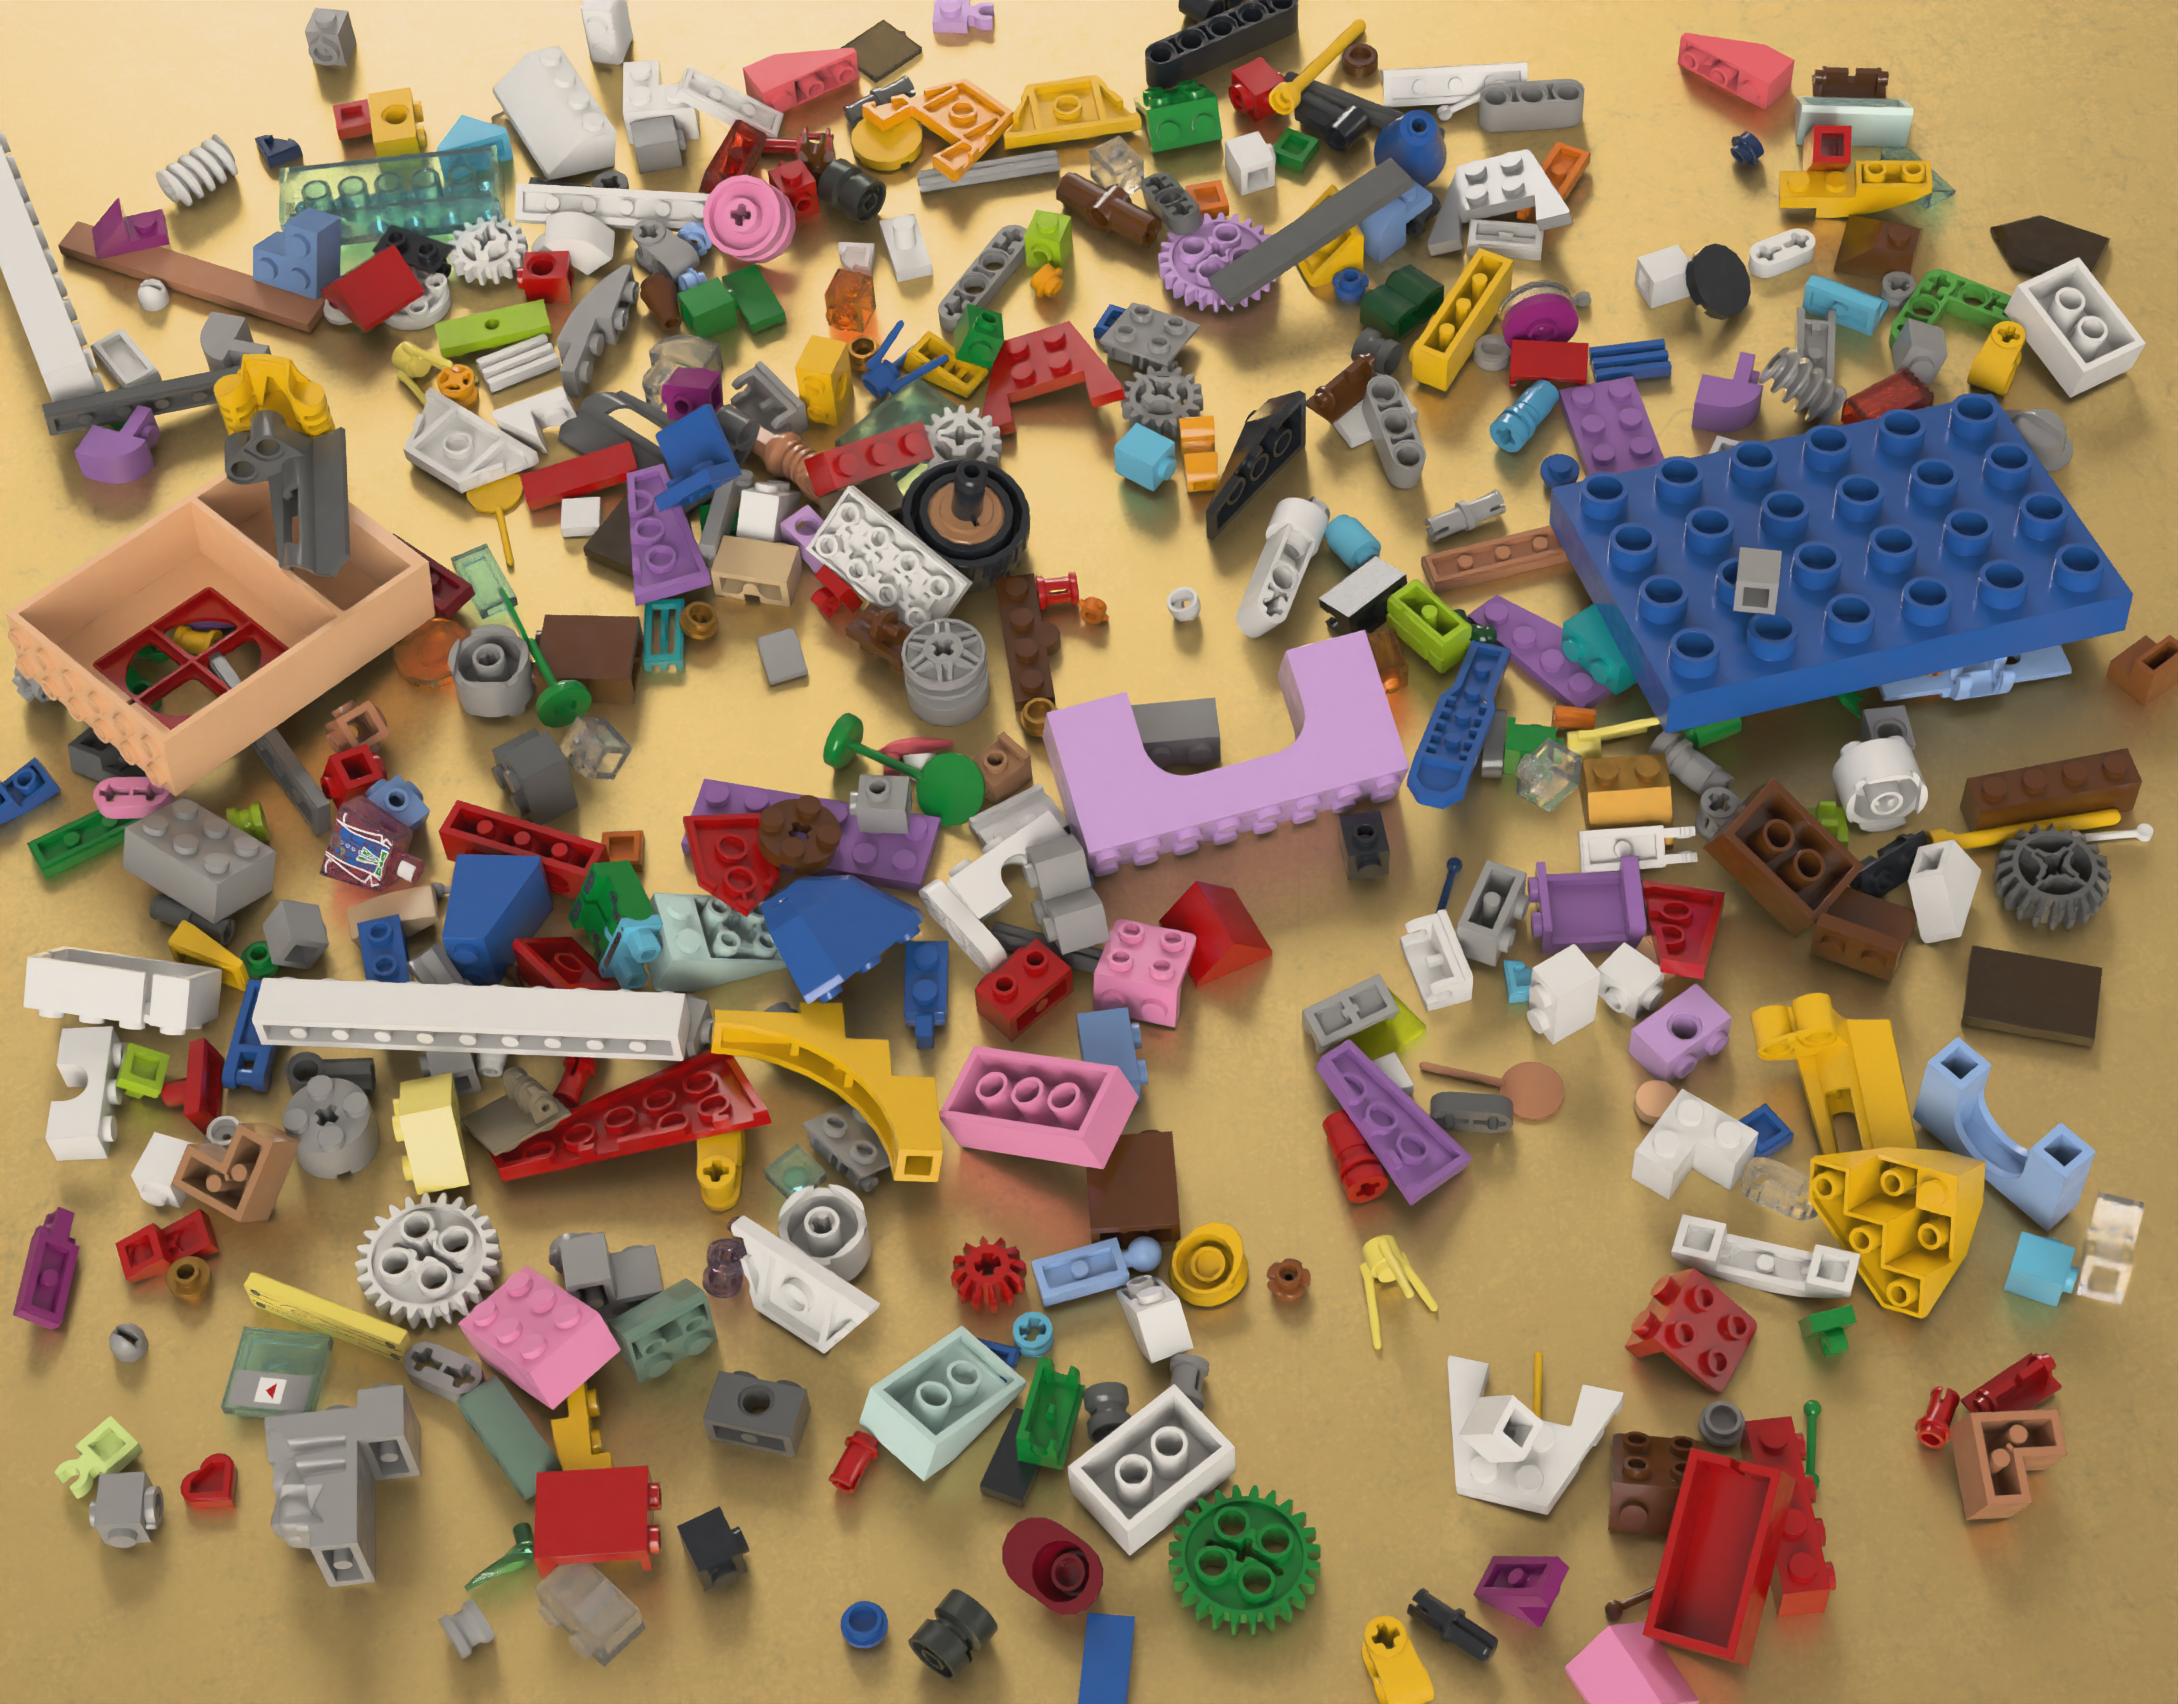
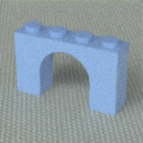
[1913,1037,2096,1232]

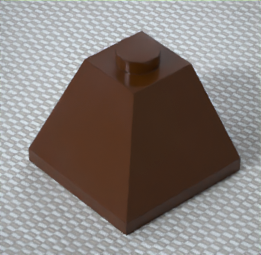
[1834,214,1923,281]

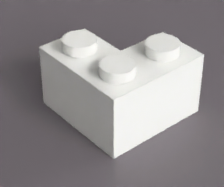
[623,60,700,144]
[1631,1089,1759,1200]

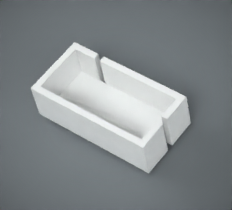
[23,946,222,1035]

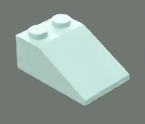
[859,1326,1027,1481]

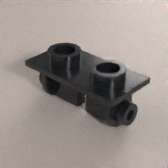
[372,224,453,278]
[1849,830,1927,898]

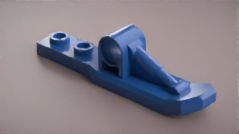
[1407,640,1511,809]

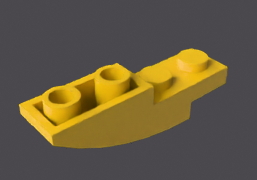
[1778,160,1932,219]
[551,1381,615,1471]

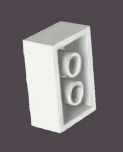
[2004,257,2146,398]
[1068,1384,1236,1556]

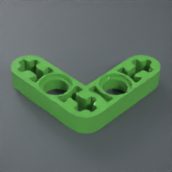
[1888,269,2012,350]

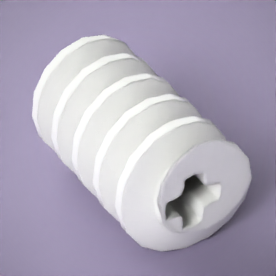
[156,133,238,207]

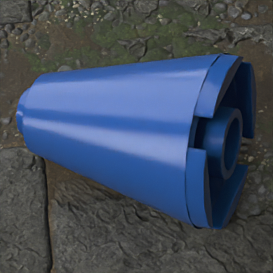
[1374,110,1447,187]

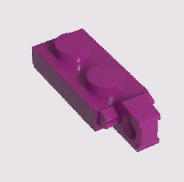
[13,1207,80,1330]

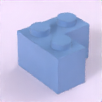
[253,207,341,300]

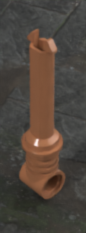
[751,425,838,504]

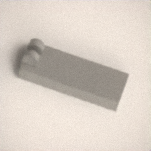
[699,464,755,569]

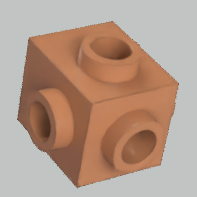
[325,700,391,753]

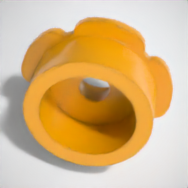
[1030,263,1064,298]

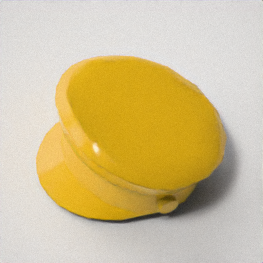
[1168,1222,1249,1307]

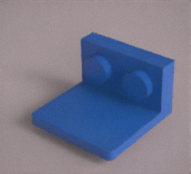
[654,404,742,512]

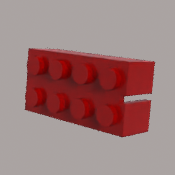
[1642,1448,1796,1667]

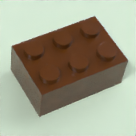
[1702,778,1865,936]

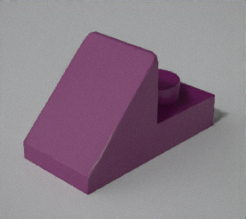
[92,197,170,260]
[1473,1556,1569,1627]

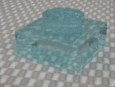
[764,1144,827,1199]

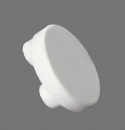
[384,265,451,331]

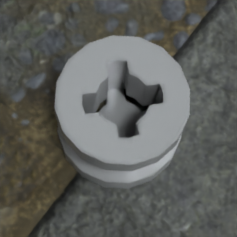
[438,1598,496,1659]

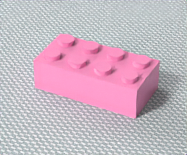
[939,1046,1139,1169]

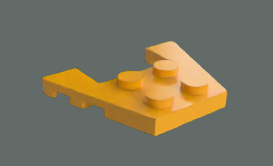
[862,78,1013,183]

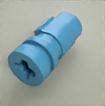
[1489,379,1559,452]

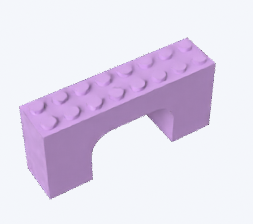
[1042,630,1409,877]

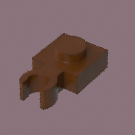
[798,133,836,187]

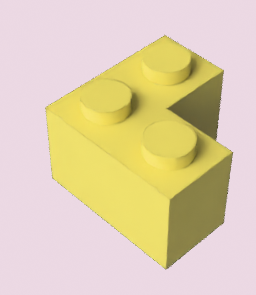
[392,1072,470,1195]

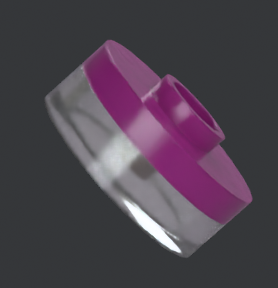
[1498,280,1579,348]

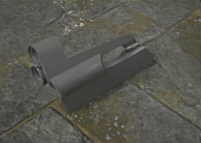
[558,390,760,516]
[225,410,350,577]

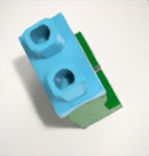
[568,860,663,989]

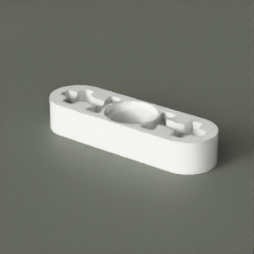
[918,879,1008,975]

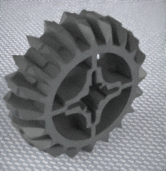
[1993,823,2111,932]

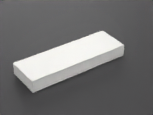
[675,66,784,138]

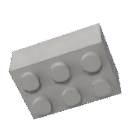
[123,796,276,924]

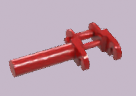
[743,127,834,160]

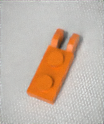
[1517,141,1591,221]

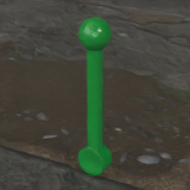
[1803,1400,1822,1490]

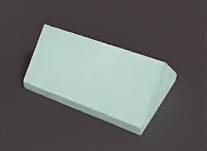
[1795,96,1914,148]

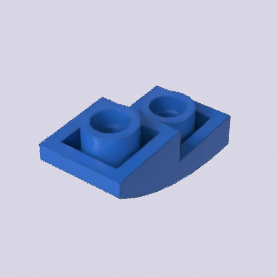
[0,757,61,825]

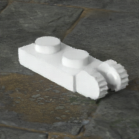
[1578,825,1697,873]

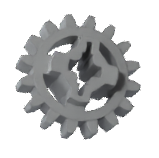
[1121,365,1203,437]

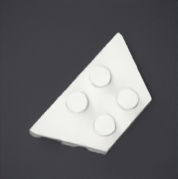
[403,387,539,493]
[731,1215,879,1354]

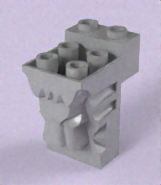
[264,1383,421,1587]

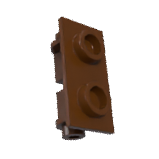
[1812,66,1889,99]
[1306,353,1377,424]

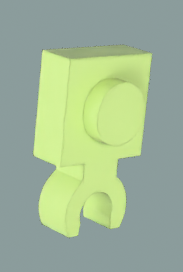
[55,1415,143,1499]

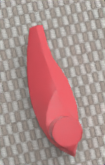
[878,737,953,776]

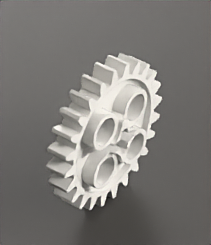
[355,1193,502,1329]

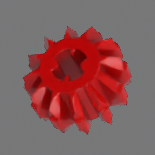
[951,1236,1027,1314]

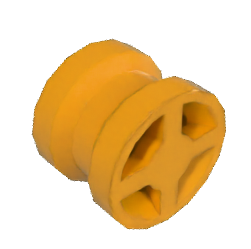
[437,364,479,410]

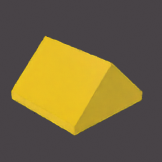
[1298,184,1364,288]

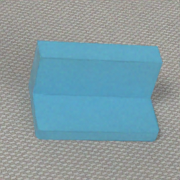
[1802,274,1889,336]

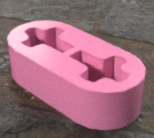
[93,777,175,819]

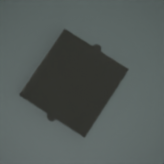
[839,19,922,83]

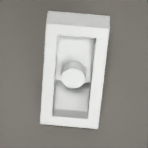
[491,386,577,454]

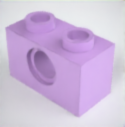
[1628,983,1732,1083]

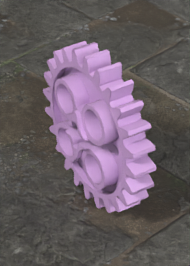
[1158,212,1277,312]

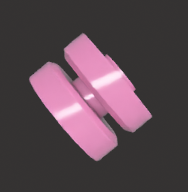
[703,175,796,264]

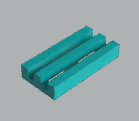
[643,598,686,671]

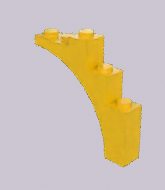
[711,1002,943,1182]

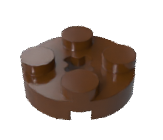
[757,795,841,874]

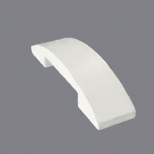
[1671,1214,1861,1298]

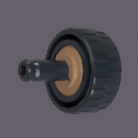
[899,459,1031,593]

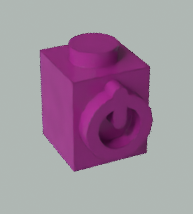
[661,367,724,420]

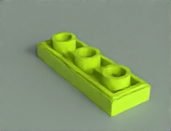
[434,299,552,358]

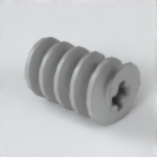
[1759,347,1847,425]

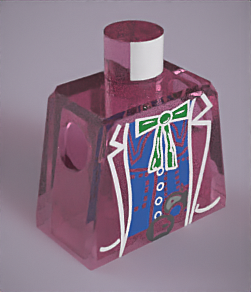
[319,795,425,891]

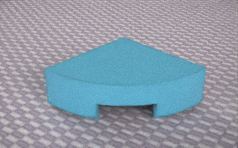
[1503,959,1532,1003]

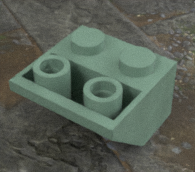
[607,1278,718,1383]

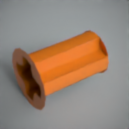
[1551,700,1596,730]

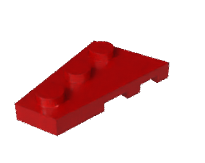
[1641,879,1725,979]

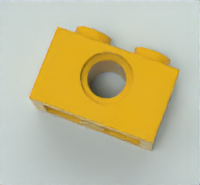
[368,87,427,169]
[795,334,854,426]

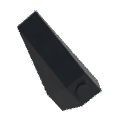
[1206,390,1306,540]

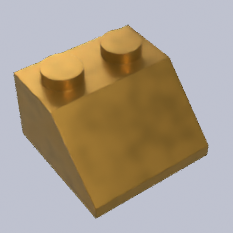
[1579,753,1674,850]

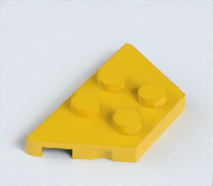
[1003,74,1142,150]

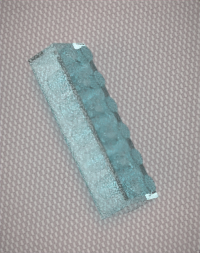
[279,145,506,245]

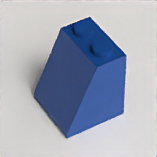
[442,854,554,986]

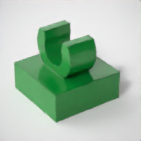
[1798,1305,1857,1357]

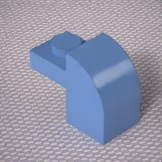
[1358,179,1432,264]

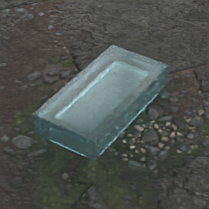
[451,543,518,620]

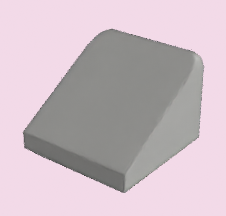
[756,628,808,685]

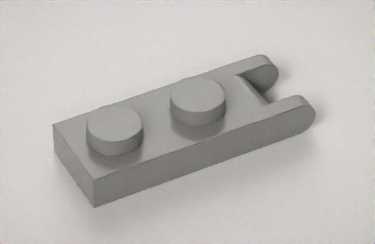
[1795,307,1836,379]

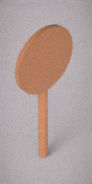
[1419,1062,1565,1120]

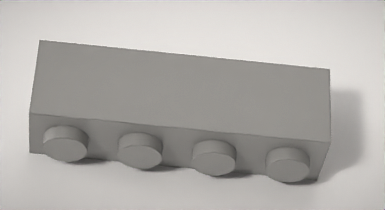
[1131,697,1221,768]

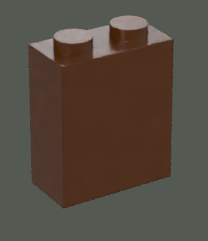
[532,614,644,704]
[1086,1130,1181,1249]

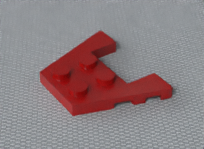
[981,321,1126,436]

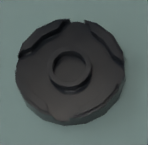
[1685,244,1751,320]

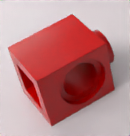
[517,251,575,304]

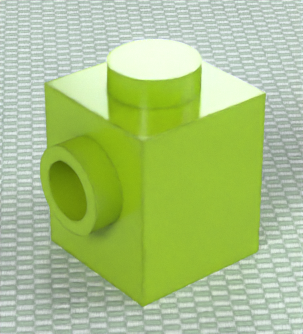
[1024,209,1073,271]

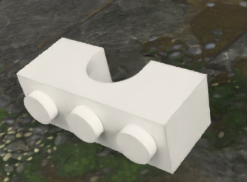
[946,810,1068,923]
[45,1026,126,1161]

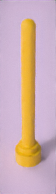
[1269,19,1366,115]
[1925,808,2121,850]

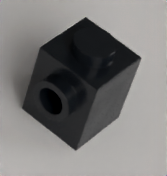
[1339,810,1390,880]
[677,1506,750,1592]

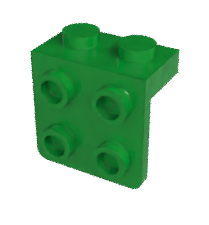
[1134,80,1223,153]

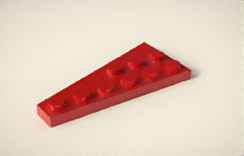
[487,1049,772,1182]

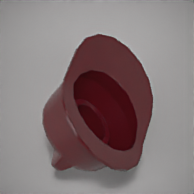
[1002,1517,1103,1615]

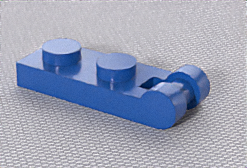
[222,979,278,1091]

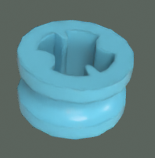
[1012,1311,1054,1358]

